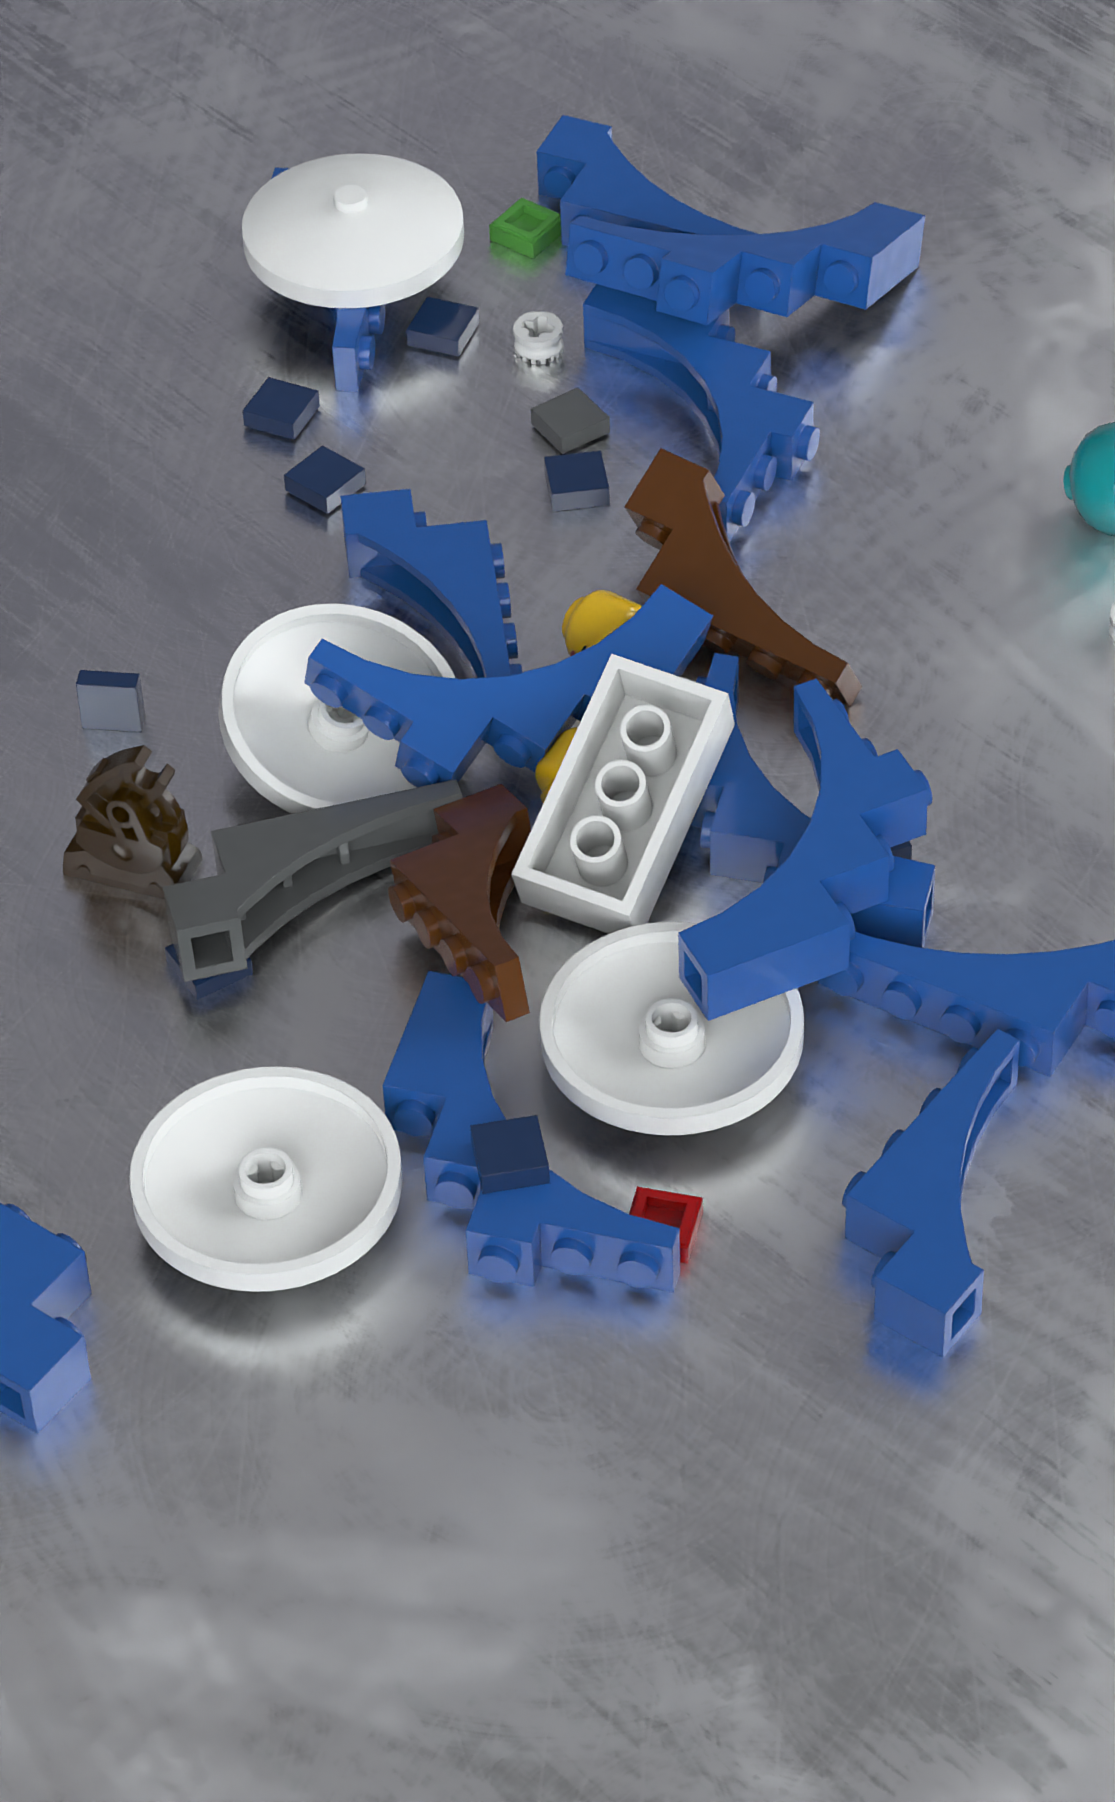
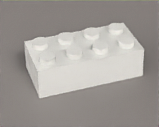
[511,654,735,934]

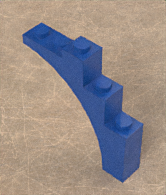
[565,202,925,325]
[583,284,820,542]
[304,584,713,787]
[690,653,935,948]
[678,678,932,1021]
[382,971,680,1293]

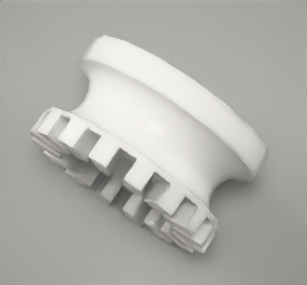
[513,311,564,364]

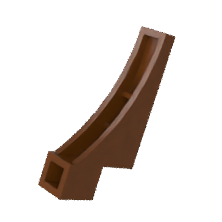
[624,448,862,707]
[388,784,531,1022]

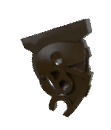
[63,745,203,899]

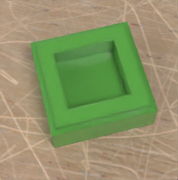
[489,197,561,259]

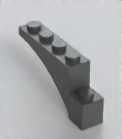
[163,779,462,982]

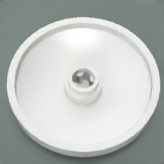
[242,153,464,309]
[218,603,456,814]
[540,922,804,1135]
[129,1066,403,1292]

